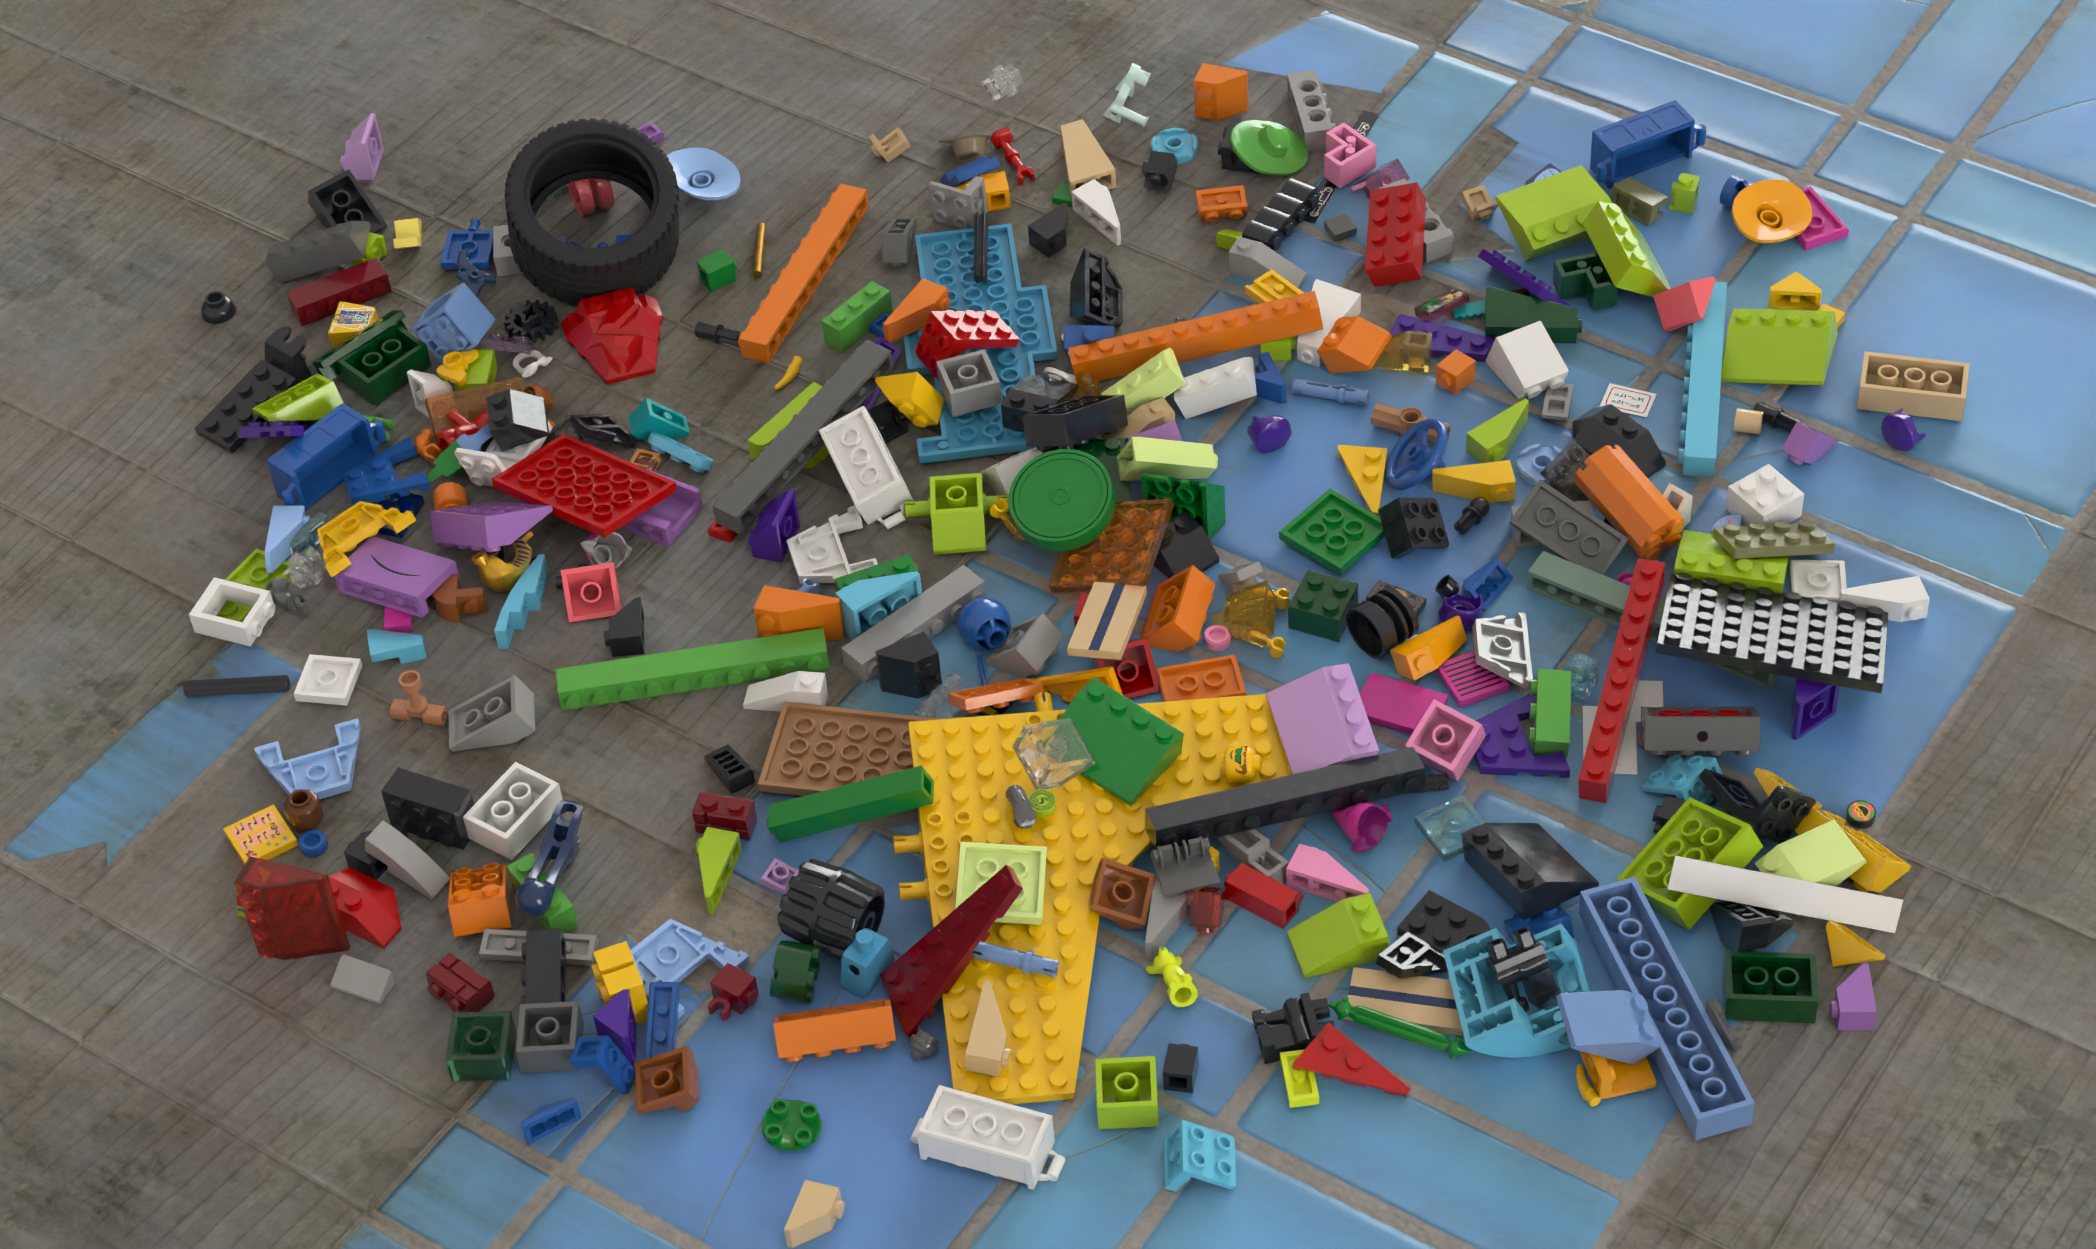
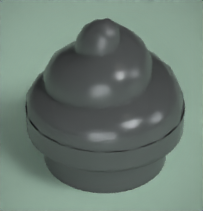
[910,1029,939,1061]

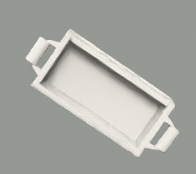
[819,406,914,530]
[910,1085,1065,1190]

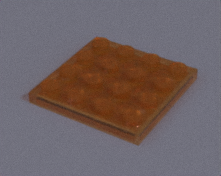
[1048,499,1174,593]

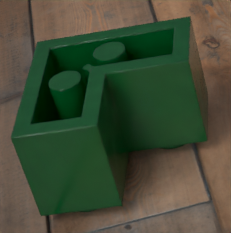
[1553,252,1618,311]

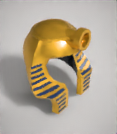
[471,531,537,592]

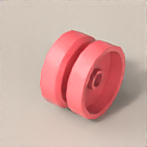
[567,179,615,217]

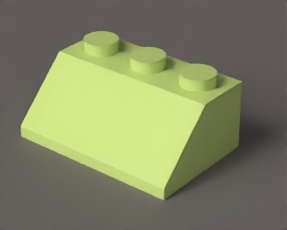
[1101,348,1185,416]

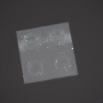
[914,673,978,719]

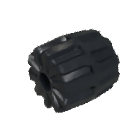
[777,859,886,959]

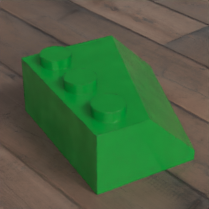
[1141,472,1226,540]

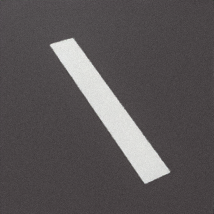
[1667,856,1903,933]

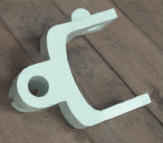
[1103,63,1151,129]

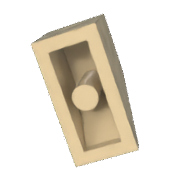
[784,1180,845,1248]

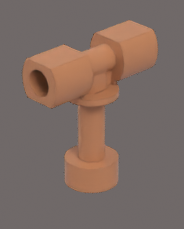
[390,670,448,727]

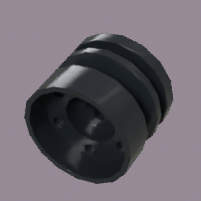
[1346,587,1419,659]

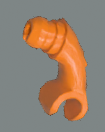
[415,428,442,466]

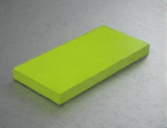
[217,548,298,622]

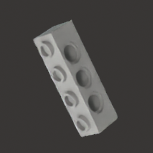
[1287,70,1336,151]
[1379,179,1454,263]

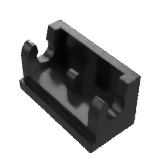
[867,400,908,444]

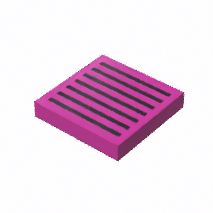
[1435,651,1510,708]

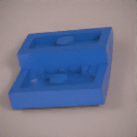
[940,156,1000,187]

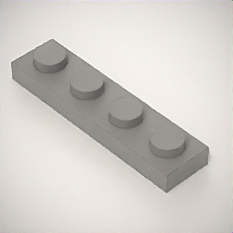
[479,929,598,966]

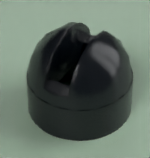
[1435,575,1459,598]

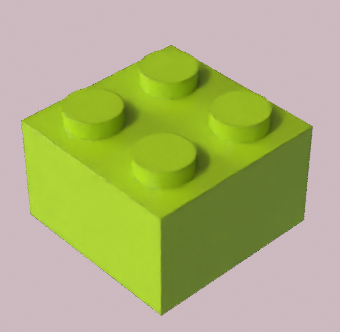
[1095,1056,1159,1129]

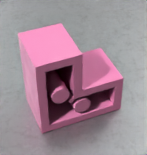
[1324,123,1376,188]

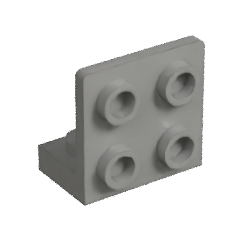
[928,176,988,229]

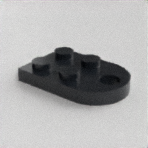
[1397,890,1490,953]

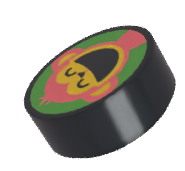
[1846,800,1876,829]

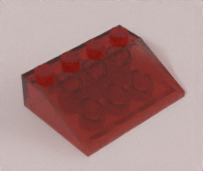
[234,856,350,960]

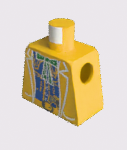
[328,302,379,348]

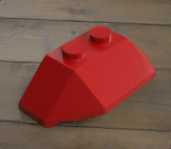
[299,868,402,949]

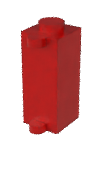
[1224,863,1304,929]

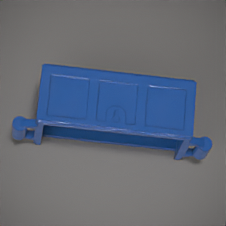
[1590,100,1707,188]
[267,403,387,511]

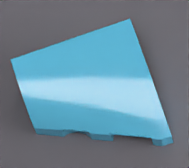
[367,629,427,664]

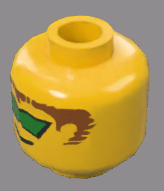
[1220,746,1262,783]

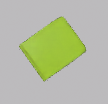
[1216,229,1242,250]

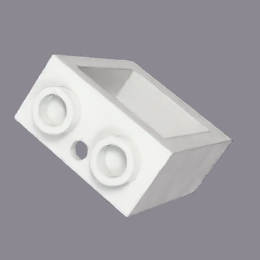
[189,577,275,646]

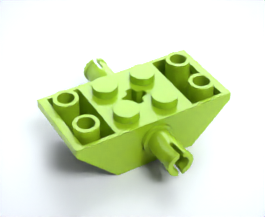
[905,473,1010,555]

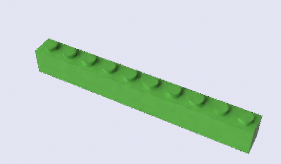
[556,628,830,711]

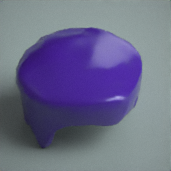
[1881,408,1926,452]
[1247,415,1292,453]
[1438,594,1483,631]

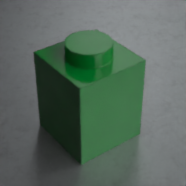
[697,249,737,292]

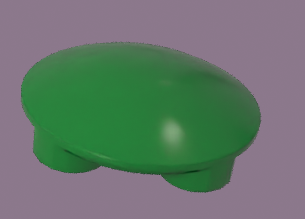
[761,1099,822,1151]

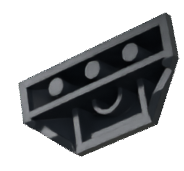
[1070,248,1123,326]
[1572,404,1666,478]
[1710,901,1793,952]

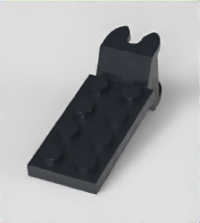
[194,326,319,454]

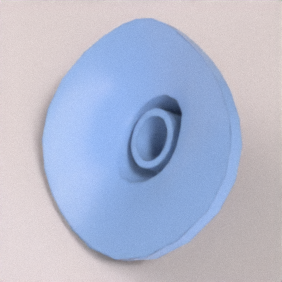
[667,148,741,200]

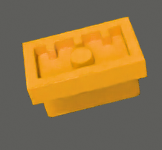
[1580,1051,1657,1100]

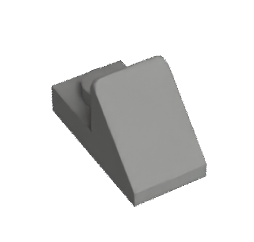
[1218,561,1263,602]

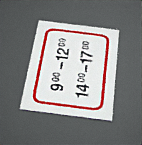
[1599,383,1657,418]

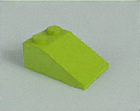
[252,374,344,421]
[1287,893,1388,979]

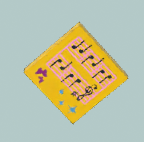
[223,804,298,866]

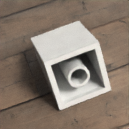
[1486,321,1569,400]

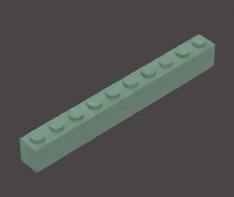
[1527,551,1781,690]

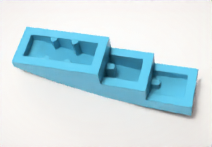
[494,554,549,649]

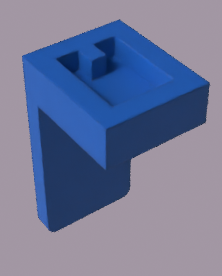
[569,1036,635,1094]

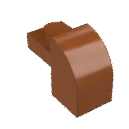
[432,574,488,623]

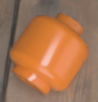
[433,482,467,510]

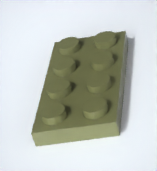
[1713,520,1835,559]

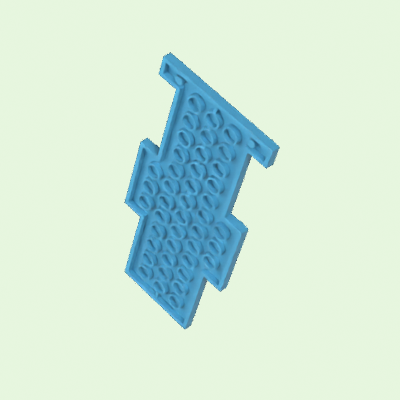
[899,224,1058,464]

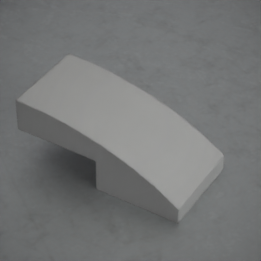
[1542,383,1574,421]

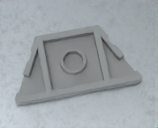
[1472,612,1533,690]

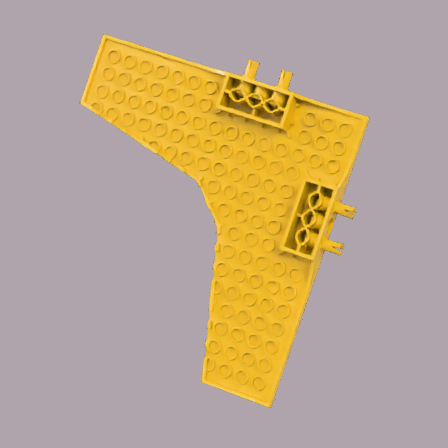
[893,692,1291,1104]

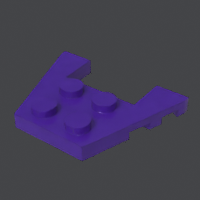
[239,421,313,438]
[1474,693,1570,778]

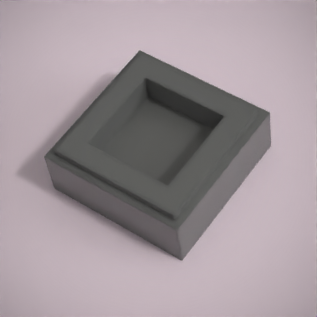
[1324,214,1357,242]

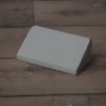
[330,954,395,1005]

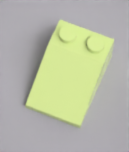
[1755,820,1867,916]

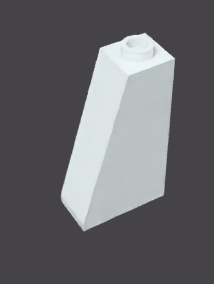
[1297,279,1361,367]

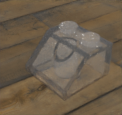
[1012,718,1095,790]

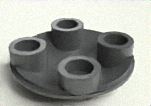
[1706,998,1742,1054]

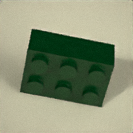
[337,323,432,405]
[1723,951,1818,1023]

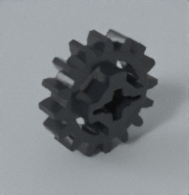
[504,299,558,344]

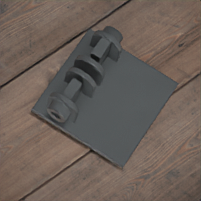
[1150,836,1221,897]

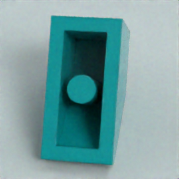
[628,398,690,441]

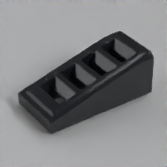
[704,744,755,794]

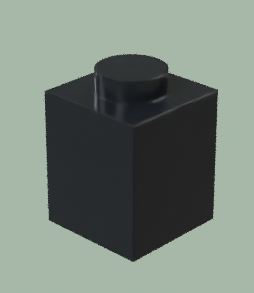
[1163,1043,1199,1093]

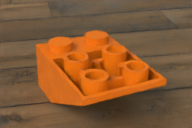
[448,863,512,937]

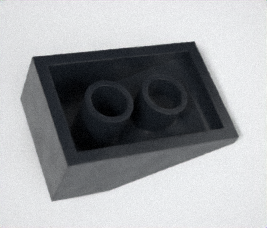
[308,170,387,233]
[1001,373,1078,433]

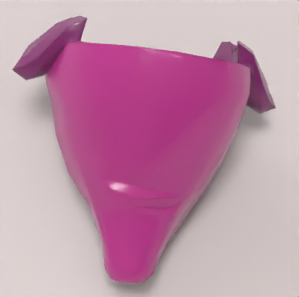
[1332,803,1392,852]

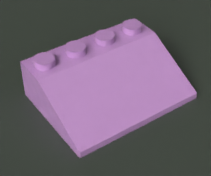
[1266,663,1379,775]

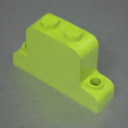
[747,382,829,468]

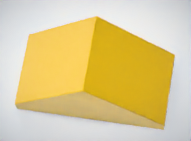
[1768,272,1822,311]

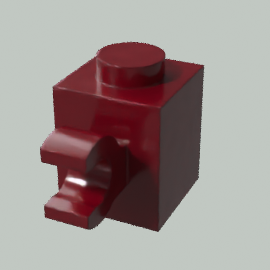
[708,963,759,1021]

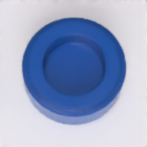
[298,830,328,858]

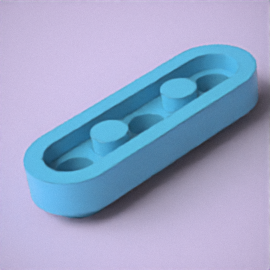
[647,432,714,473]

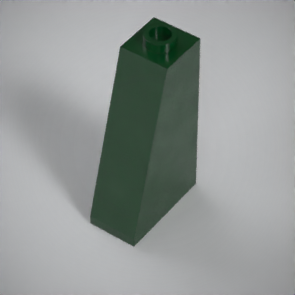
[1485,287,1582,343]

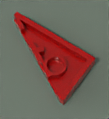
[1291,1022,1410,1097]

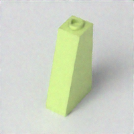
[1117,437,1218,481]

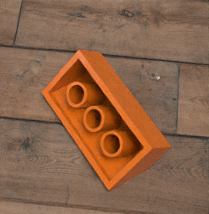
[773,998,896,1062]

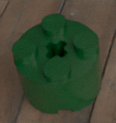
[770,940,821,1003]

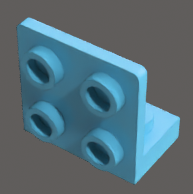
[1642,754,1723,805]
[1164,1120,1236,1192]

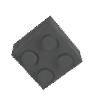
[516,1001,584,1073]

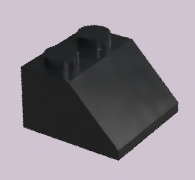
[486,389,549,452]
[1144,512,1220,579]
[875,631,943,699]

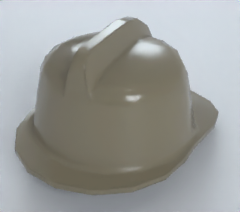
[938,134,991,164]

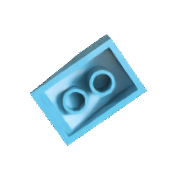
[835,571,922,641]

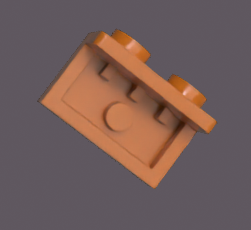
[1196,185,1248,222]

